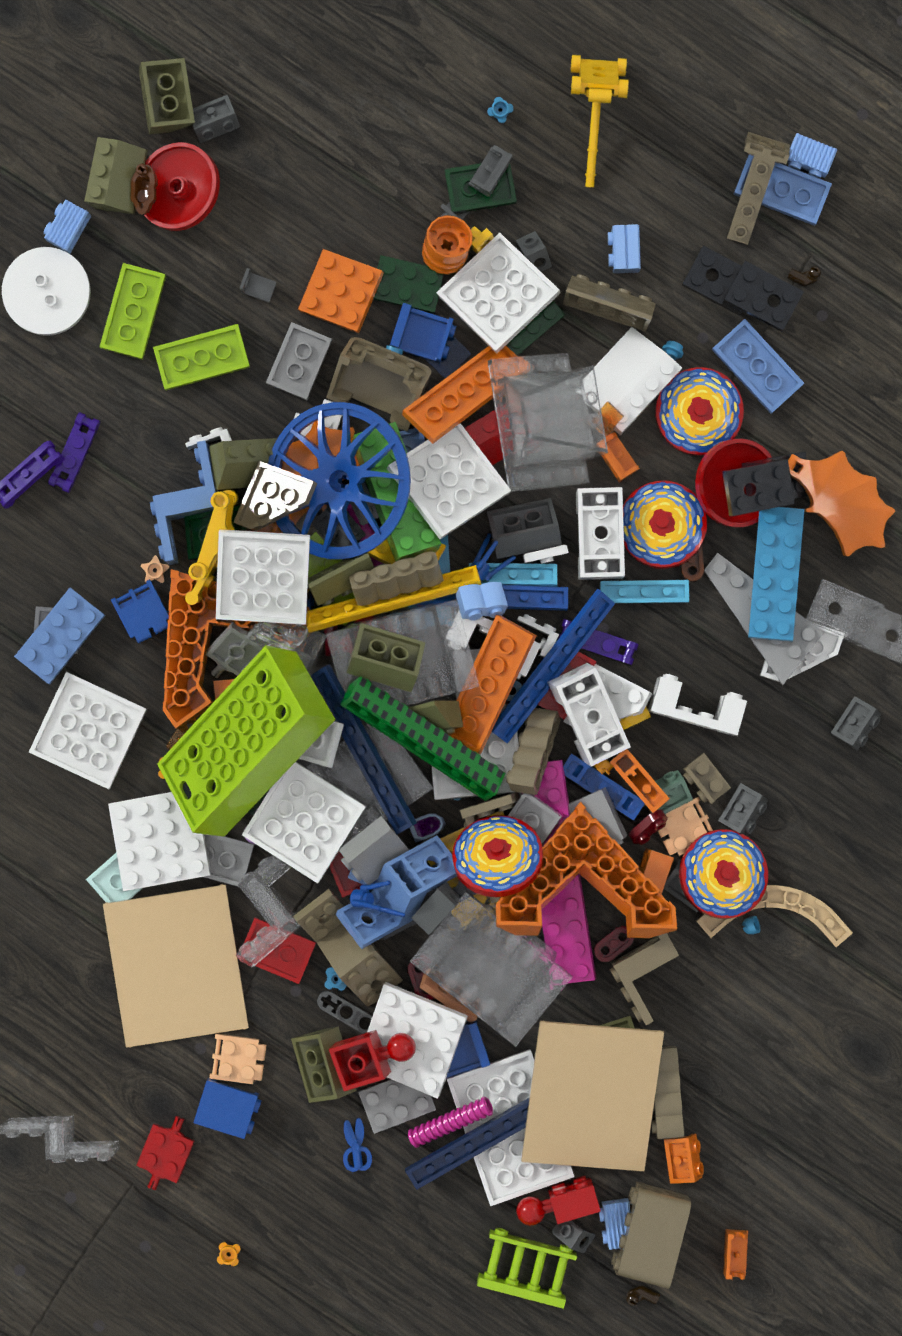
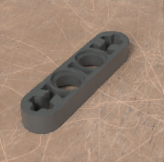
[317,990,373,1034]

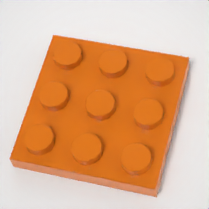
[298,249,384,333]

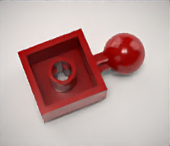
[329,1030,416,1091]
[516,1176,601,1226]

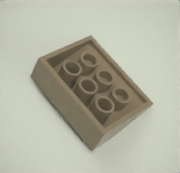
[563,274,656,332]

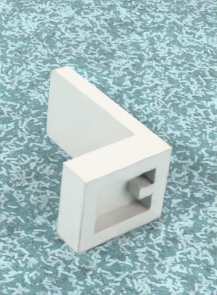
[185,427,232,450]
[517,614,559,658]

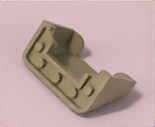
[326,337,431,432]

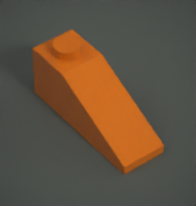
[610,749,670,813]

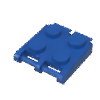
[111,579,169,643]

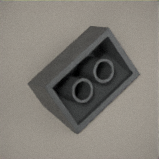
[487,498,562,559]

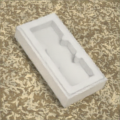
[523,545,568,564]

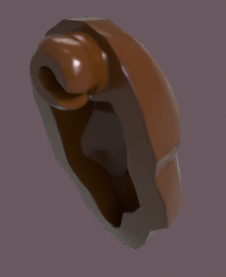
[130,163,158,215]

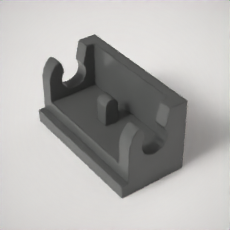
[468,145,513,197]
[412,882,460,935]

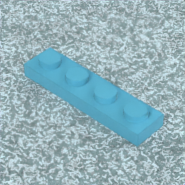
[469,563,557,587]
[600,580,689,603]

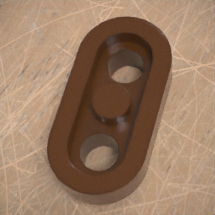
[681,546,704,582]

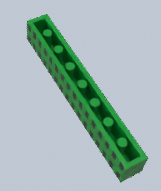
[340,676,506,801]

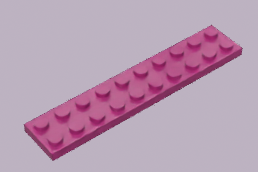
[522,760,596,985]

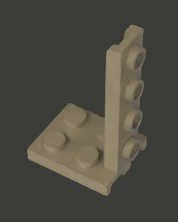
[727,132,790,245]
[460,792,520,903]

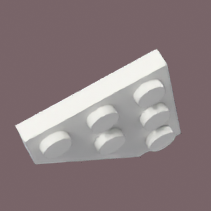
[760,622,844,682]
[563,664,652,726]

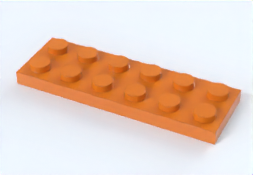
[402,346,529,444]
[449,615,537,754]

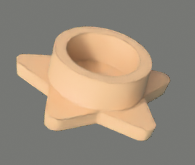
[141,555,169,583]

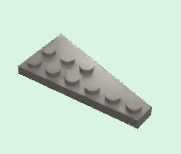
[704,553,824,686]

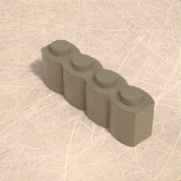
[349,552,444,606]
[506,708,560,795]
[651,1046,684,1139]

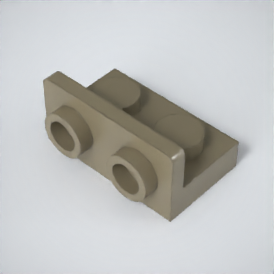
[683,753,731,804]

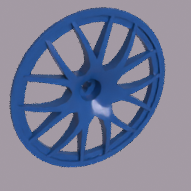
[268,402,411,559]

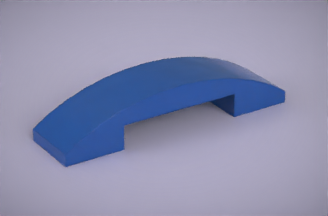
[563,753,645,821]

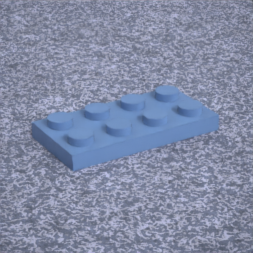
[733,154,832,226]
[712,319,804,414]
[14,588,106,684]

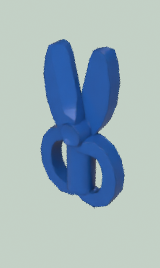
[343,1118,372,1172]

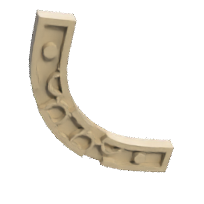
[696,885,853,947]

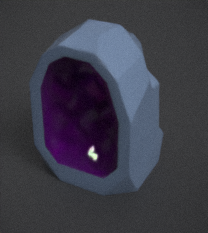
[410,813,446,843]

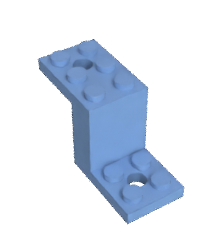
[150,440,219,565]
[336,835,457,949]

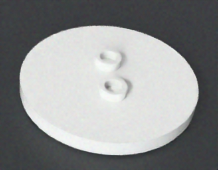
[2,247,91,335]

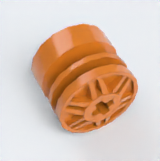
[422,215,473,274]

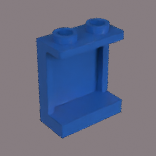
[390,303,456,364]
[446,1021,490,1078]
[193,1078,262,1139]

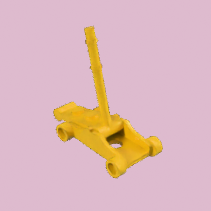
[571,55,628,187]
[185,490,310,605]

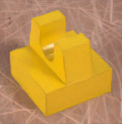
[471,226,494,254]

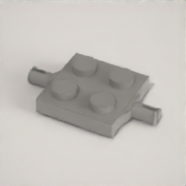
[206,622,268,678]

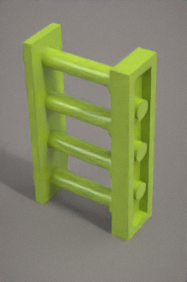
[477,1228,577,1309]

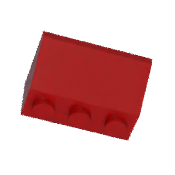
[464,400,534,466]

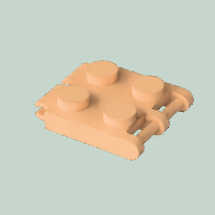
[658,797,713,856]
[209,1034,266,1084]

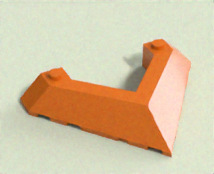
[163,569,312,729]
[495,801,677,938]

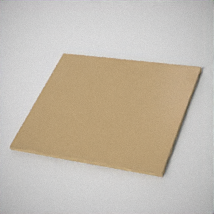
[103,884,249,1048]
[521,1020,664,1172]

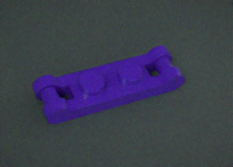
[48,412,100,493]
[0,440,64,509]
[557,619,639,665]

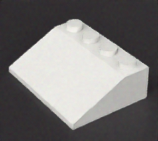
[572,327,682,436]

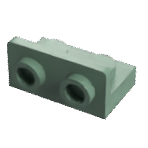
[648,770,693,814]

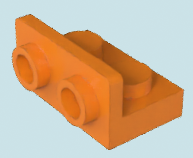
[664,1134,704,1184]

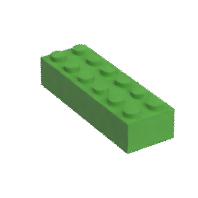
[352,422,441,562]

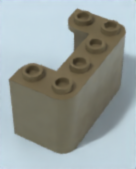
[611,1181,691,1289]

